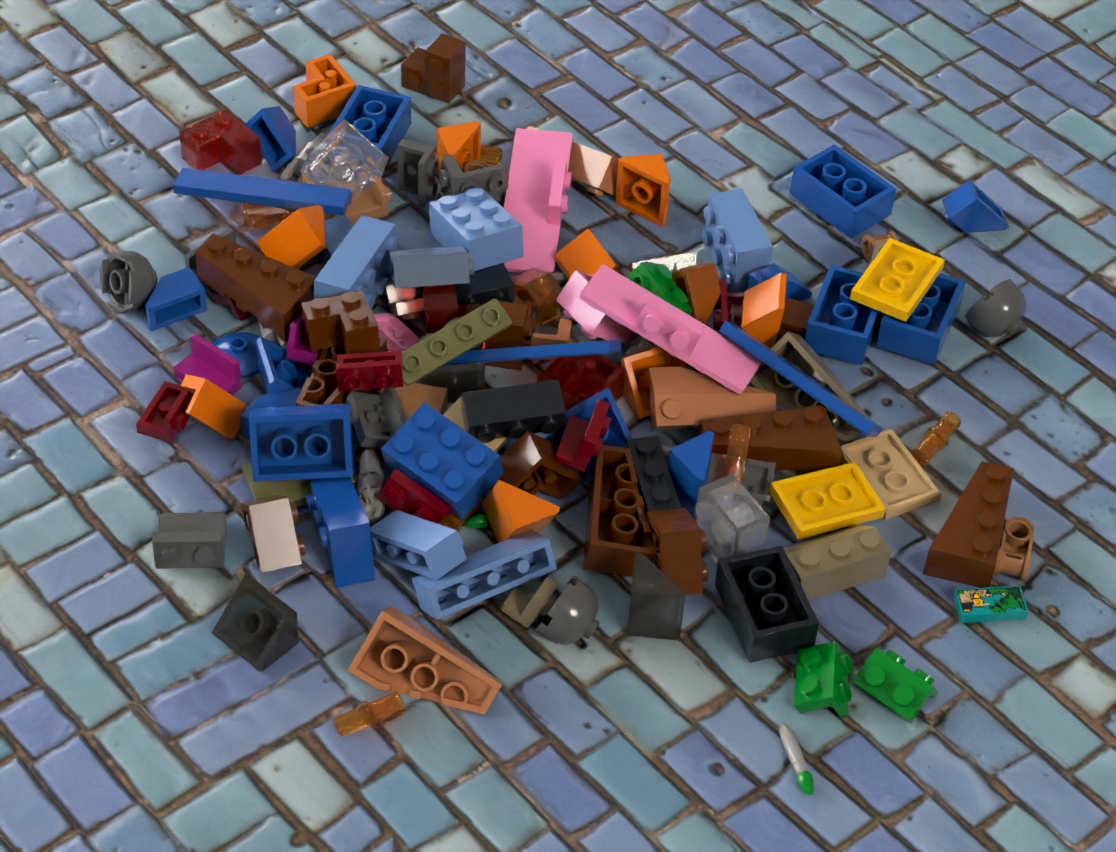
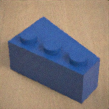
[306,477,375,588]

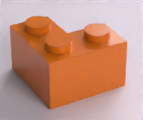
[293,54,356,128]

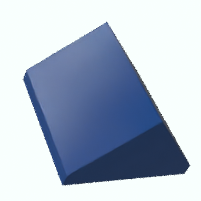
[256,336,311,394]
[555,388,632,474]
[668,431,714,524]

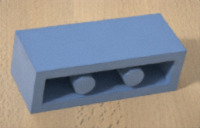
[370,510,467,580]

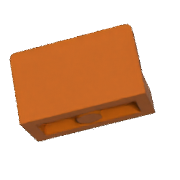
[181,374,248,440]

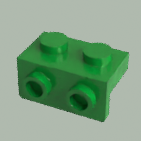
[626,262,693,315]
[794,641,853,717]
[852,647,938,723]

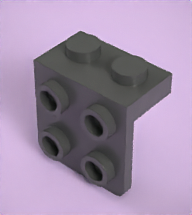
[437,155,509,208]
[152,512,227,569]

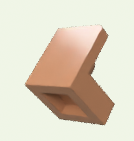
[531,318,572,363]

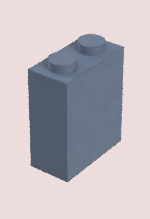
[389,246,474,288]

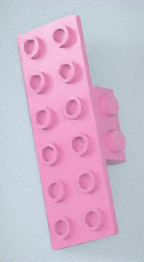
[504,128,573,275]
[578,265,762,394]

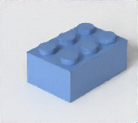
[429,188,524,271]
[701,188,773,293]

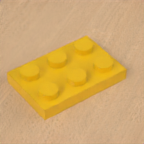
[850,238,945,322]
[768,462,886,539]

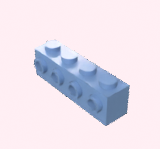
[412,529,557,620]

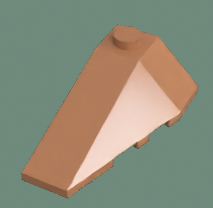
[527,126,619,197]
[648,366,777,431]
[347,606,503,715]

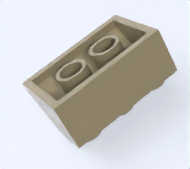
[783,525,891,601]

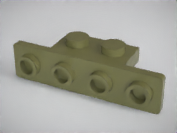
[402,299,512,386]

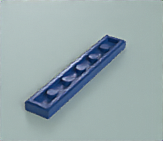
[173,168,352,216]
[719,321,883,437]
[445,340,622,365]

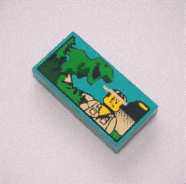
[953,586,1028,623]

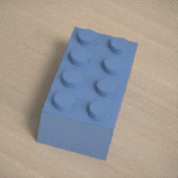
[314,215,398,310]

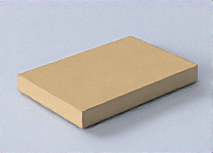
[840,428,942,520]

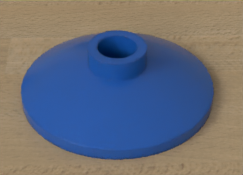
[212,332,260,378]

